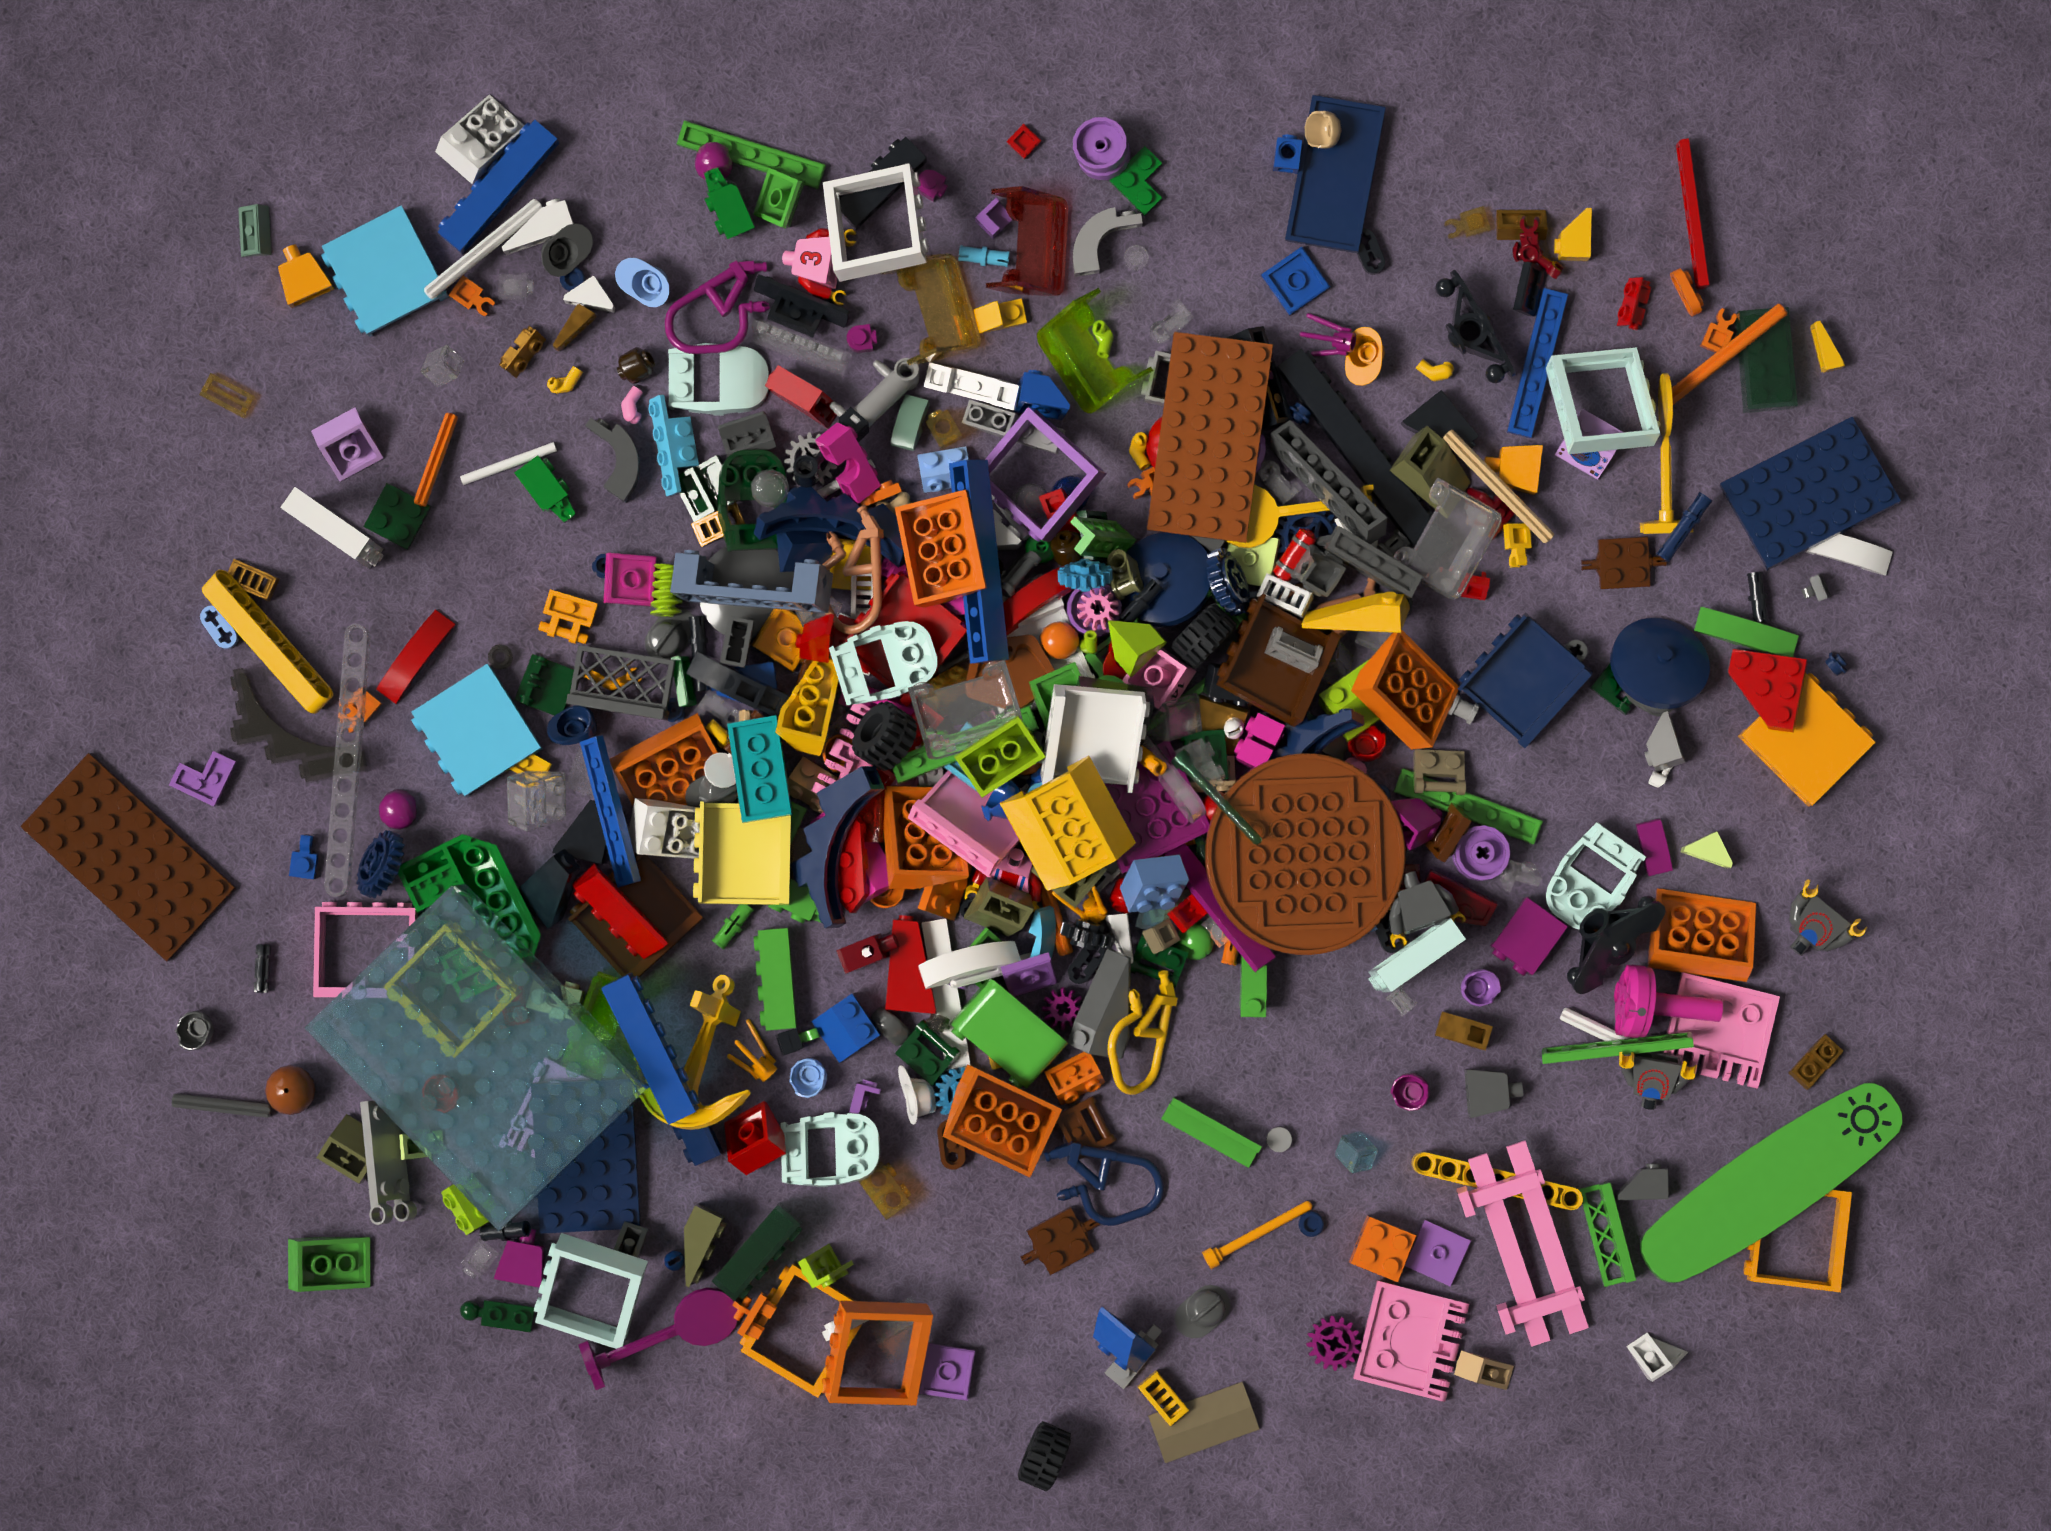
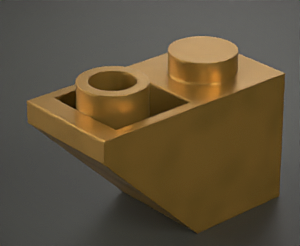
[1435,1012,1493,1051]

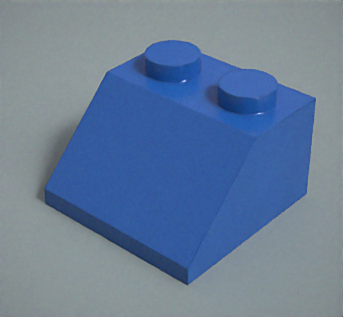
[1014,370,1070,420]
[811,993,881,1063]
[1093,1307,1156,1373]

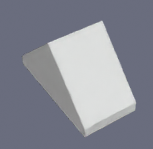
[563,276,615,313]

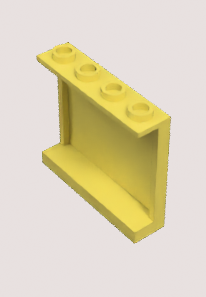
[693,801,791,905]

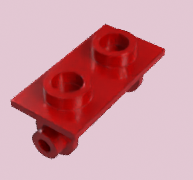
[1617,277,1651,330]

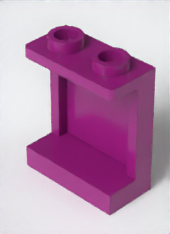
[1490,897,1568,976]

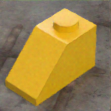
[1554,208,1592,261]

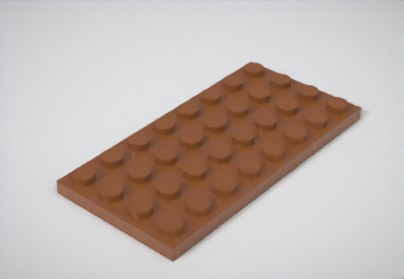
[1147,332,1273,543]

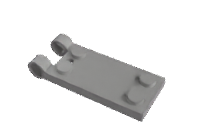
[360,1098,417,1225]

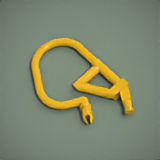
[1108,970,1178,1095]

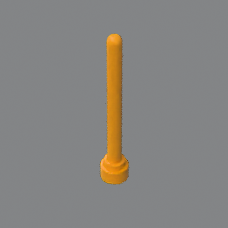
[1202,1201,1312,1270]

